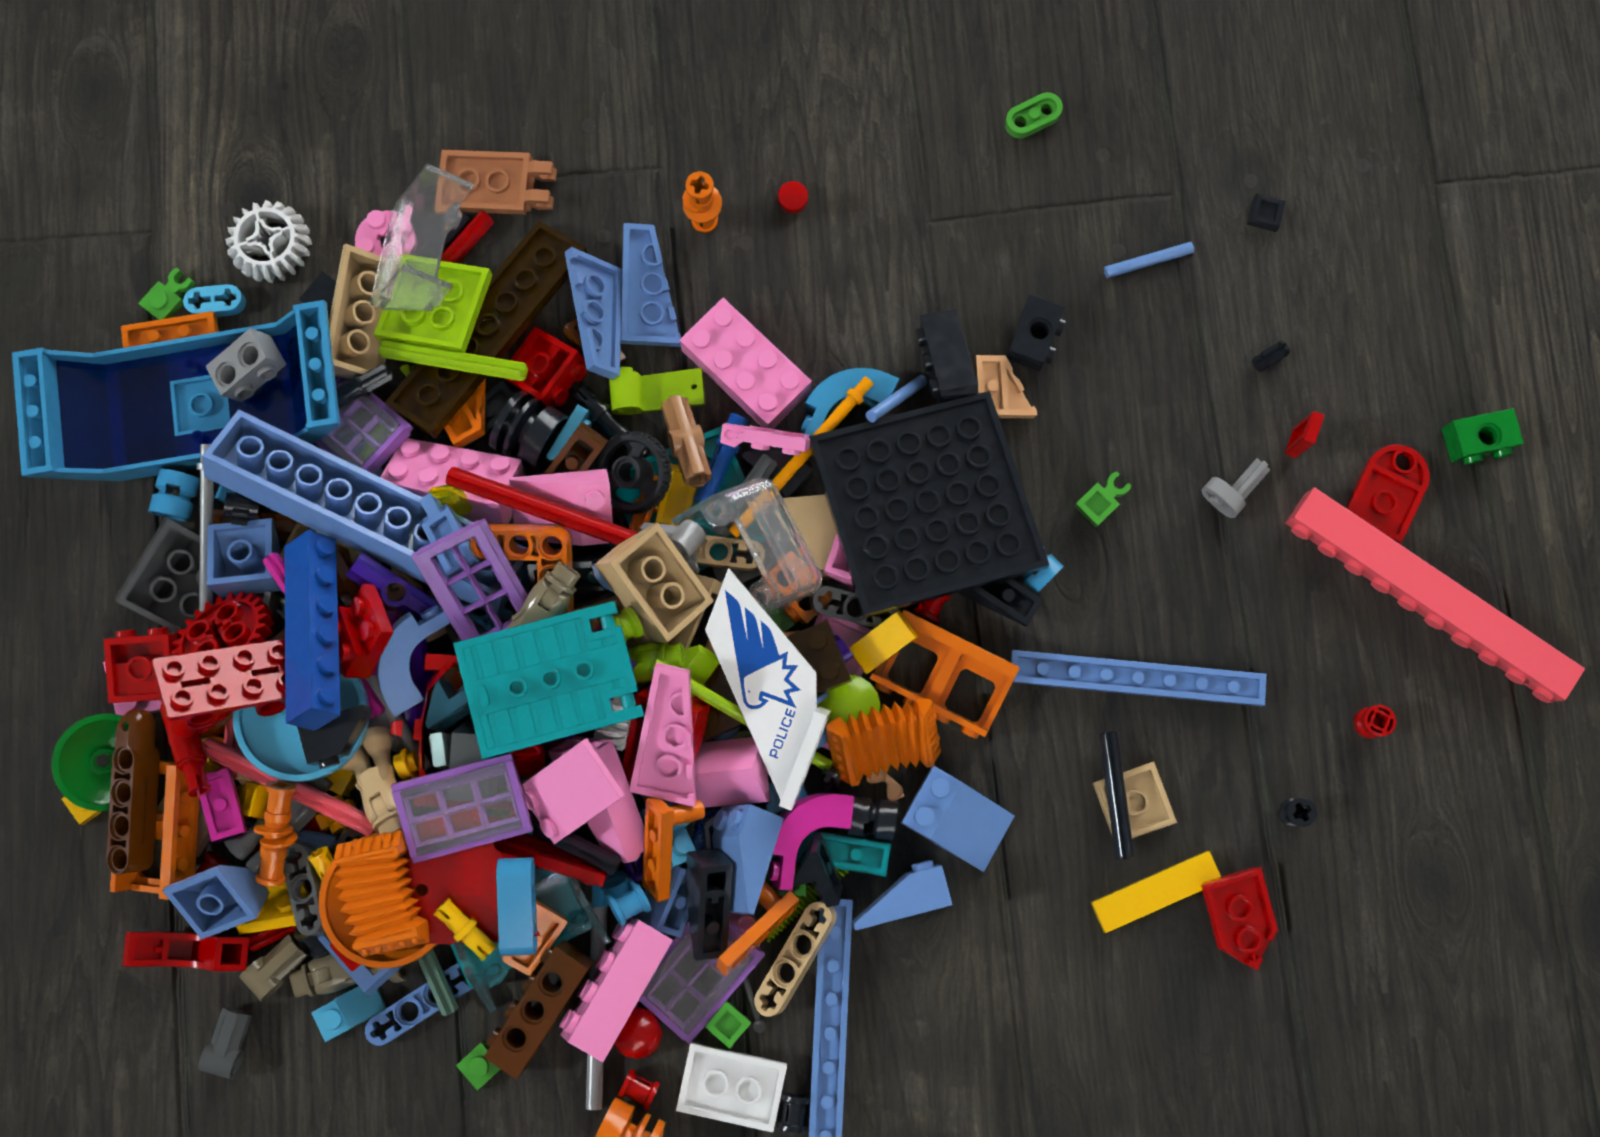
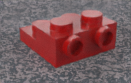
[502,327,587,408]
[338,584,394,678]
[103,627,178,703]

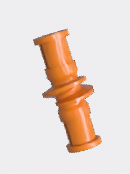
[682,171,722,233]
[253,780,298,886]

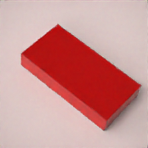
[1285,411,1325,458]

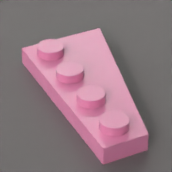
[629,662,696,807]

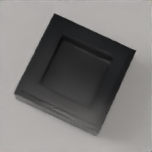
[1247,193,1286,232]

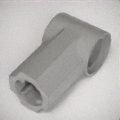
[639,520,706,561]

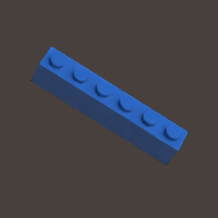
[284,529,340,731]

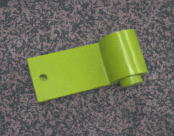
[609,367,706,415]

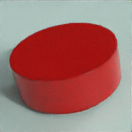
[778,181,808,214]

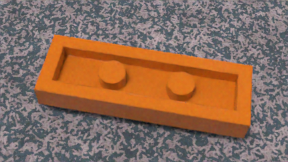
[121,311,219,348]

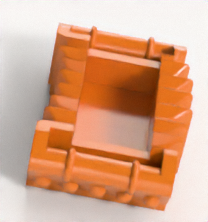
[825,698,941,787]
[332,830,430,957]

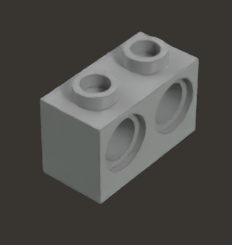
[206,328,287,402]

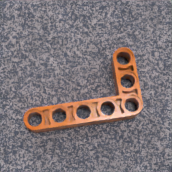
[470,523,574,614]

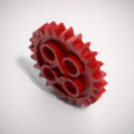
[171,591,275,656]

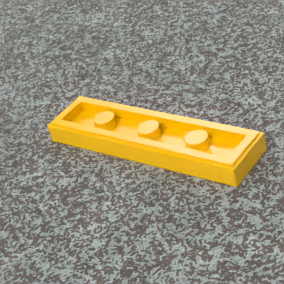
[1090,851,1221,933]

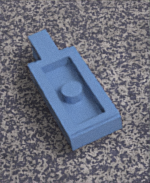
[419,493,481,578]

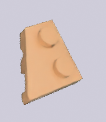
[973,355,1037,418]

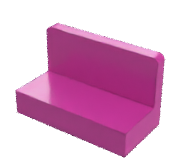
[198,768,248,842]

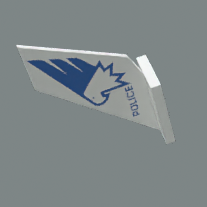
[705,568,831,811]

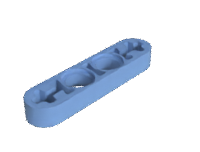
[365,963,476,1046]

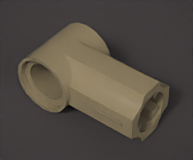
[239,934,310,1002]

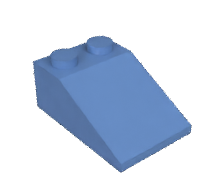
[900,766,1015,872]
[712,804,784,915]
[852,860,953,931]

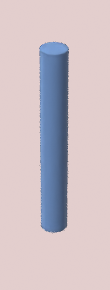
[1104,241,1194,278]
[866,375,927,422]

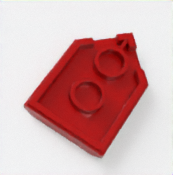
[1201,867,1278,971]

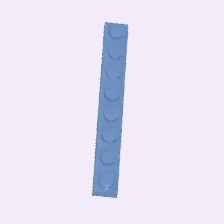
[1010,650,1267,706]
[808,898,853,1137]

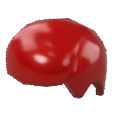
[614,1006,663,1060]

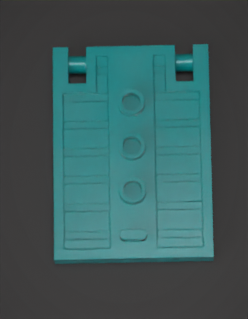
[453,601,645,759]

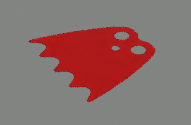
[402,800,540,944]

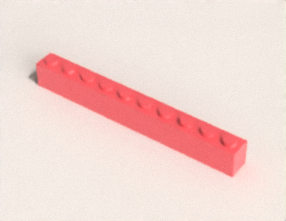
[1285,487,1585,703]

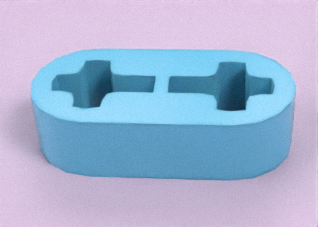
[183,284,246,317]

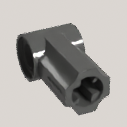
[198,1007,253,1080]

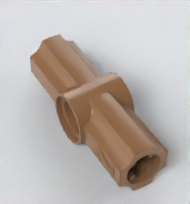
[661,395,712,488]

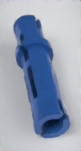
[693,413,749,507]

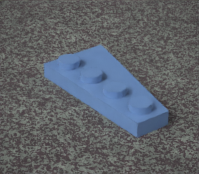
[620,223,681,347]
[565,247,622,380]

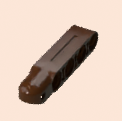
[106,709,160,875]

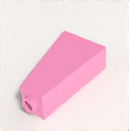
[548,736,645,863]

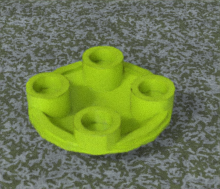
[817,674,880,724]

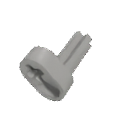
[1201,458,1270,518]

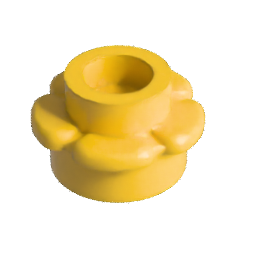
[393,748,419,780]

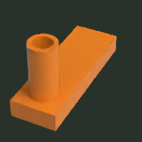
[642,797,705,902]
[716,881,799,977]

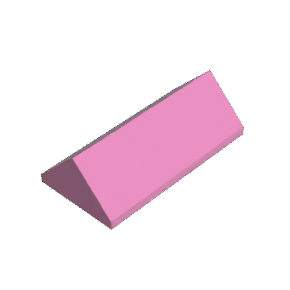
[641,737,770,808]

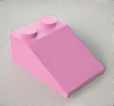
[509,469,613,546]
[521,738,625,844]

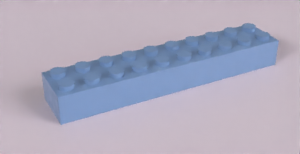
[202,409,528,616]

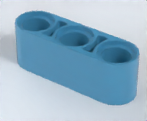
[496,857,537,956]

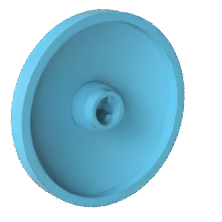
[233,673,369,782]

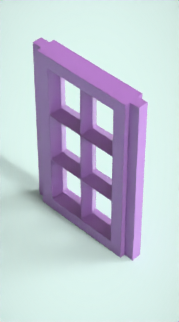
[411,518,528,641]

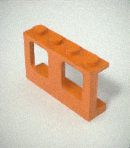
[869,610,1020,739]
[110,760,200,900]

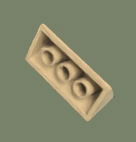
[329,244,400,379]

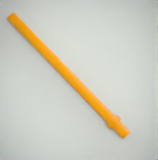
[728,376,874,539]

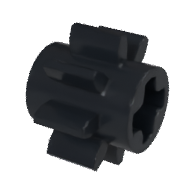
[223,492,259,526]

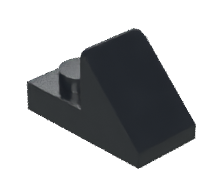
[793,833,843,908]

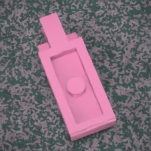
[720,423,810,455]

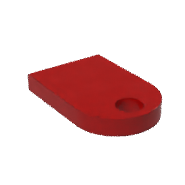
[1345,444,1430,544]

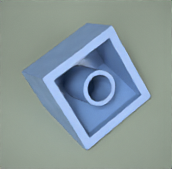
[207,518,282,598]
[163,864,269,940]

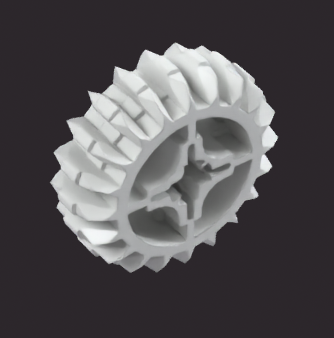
[225,200,312,284]

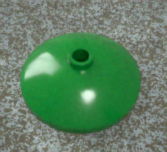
[51,713,129,811]

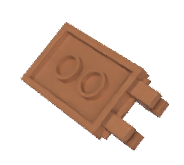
[435,150,557,215]

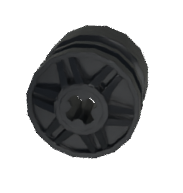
[489,390,569,474]

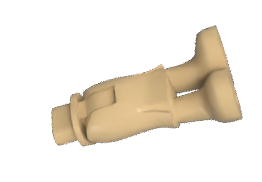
[340,726,403,834]

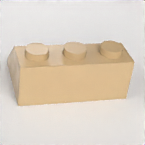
[594,522,714,643]

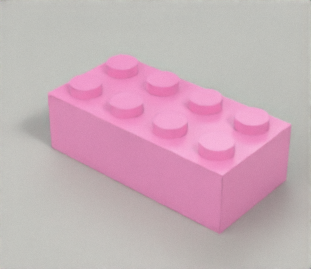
[679,298,812,429]
[381,438,525,524]
[559,918,673,1062]

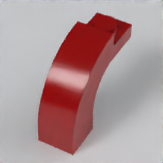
[122,931,250,971]

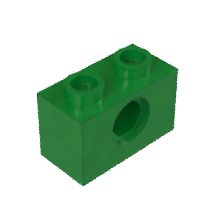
[1441,408,1524,465]

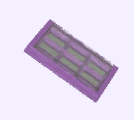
[298,378,414,474]
[391,752,533,864]
[639,921,765,1044]

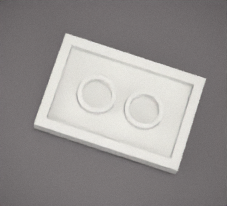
[676,1042,787,1132]

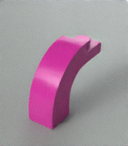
[768,793,854,891]

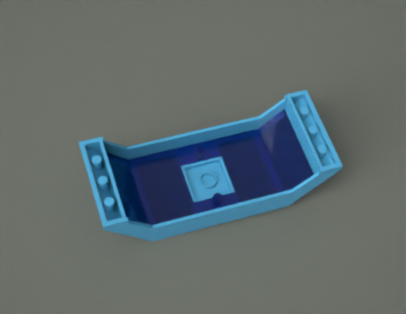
[12,300,340,482]

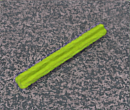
[378,339,528,381]

